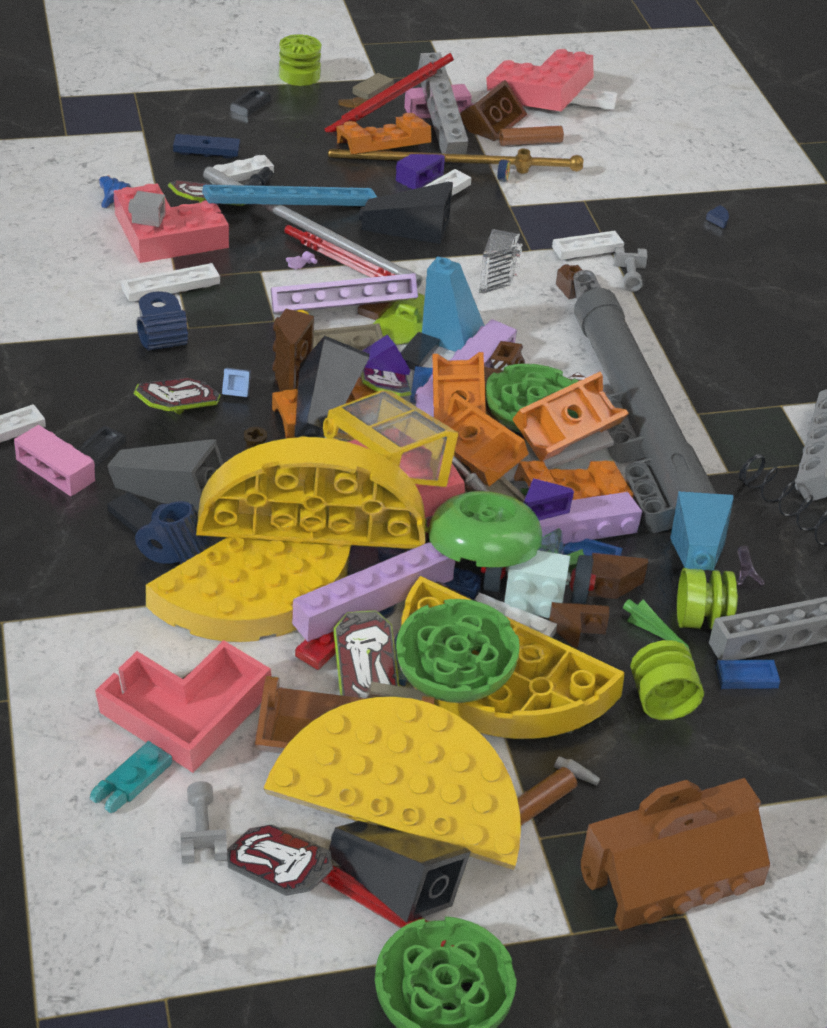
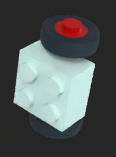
[481,550,596,618]

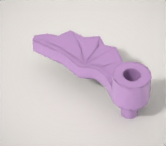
[286,251,317,270]

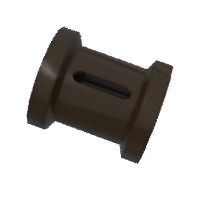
[244,427,267,451]

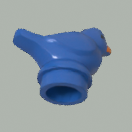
[99,175,131,208]

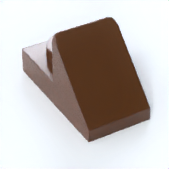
[549,602,609,648]

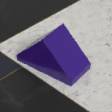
[362,335,410,375]
[524,478,574,521]

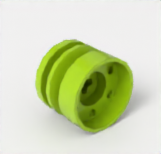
[279,34,322,86]
[677,568,738,629]
[630,640,704,720]

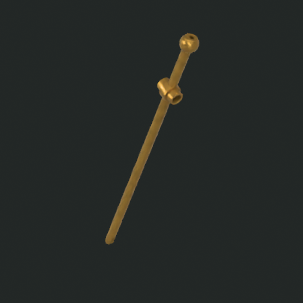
[328,148,584,174]

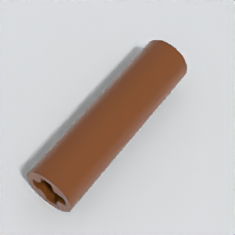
[499,125,564,146]
[517,767,577,826]

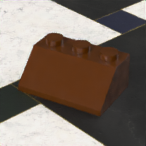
[460,80,527,141]
[273,308,314,391]

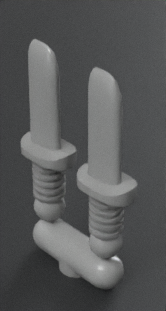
[452,456,489,491]

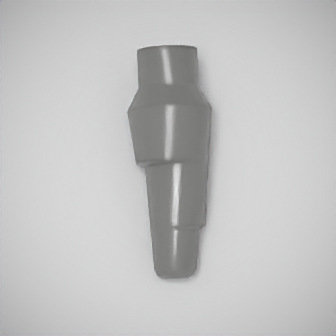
[554,756,600,785]

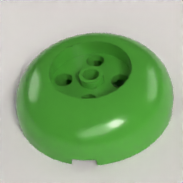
[485,364,578,434]
[428,491,542,567]
[396,599,520,703]
[375,917,516,1028]

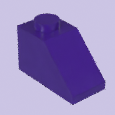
[396,154,445,189]

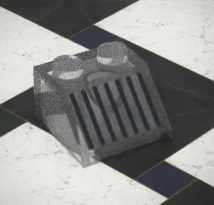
[479,229,522,294]

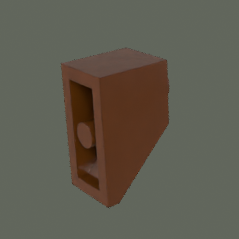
[588,553,648,599]

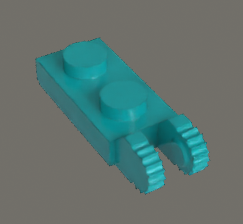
[89,741,172,814]

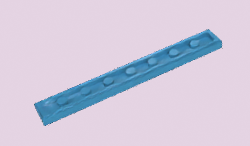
[202,185,377,206]

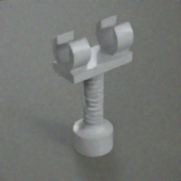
[614,247,647,292]
[180,781,227,863]

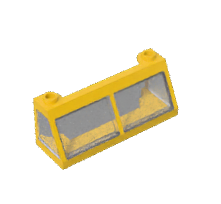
[323,390,458,487]

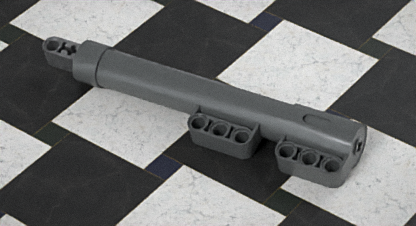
[574,270,716,533]

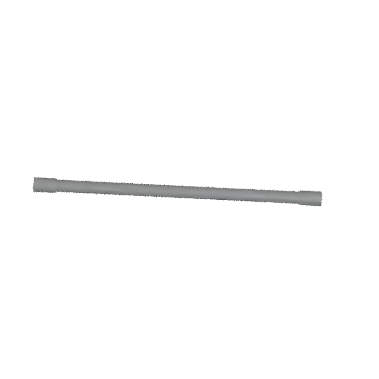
[203,166,423,289]

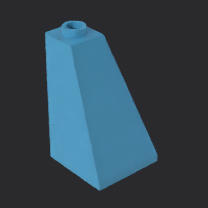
[422,256,485,352]
[671,491,734,570]

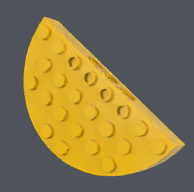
[196,437,425,549]
[146,537,351,642]
[401,576,624,739]
[263,697,521,870]

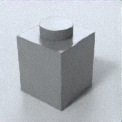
[128,191,166,227]

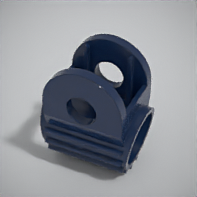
[136,291,188,350]
[135,501,213,564]

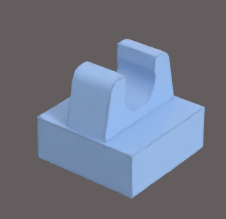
[222,368,251,397]

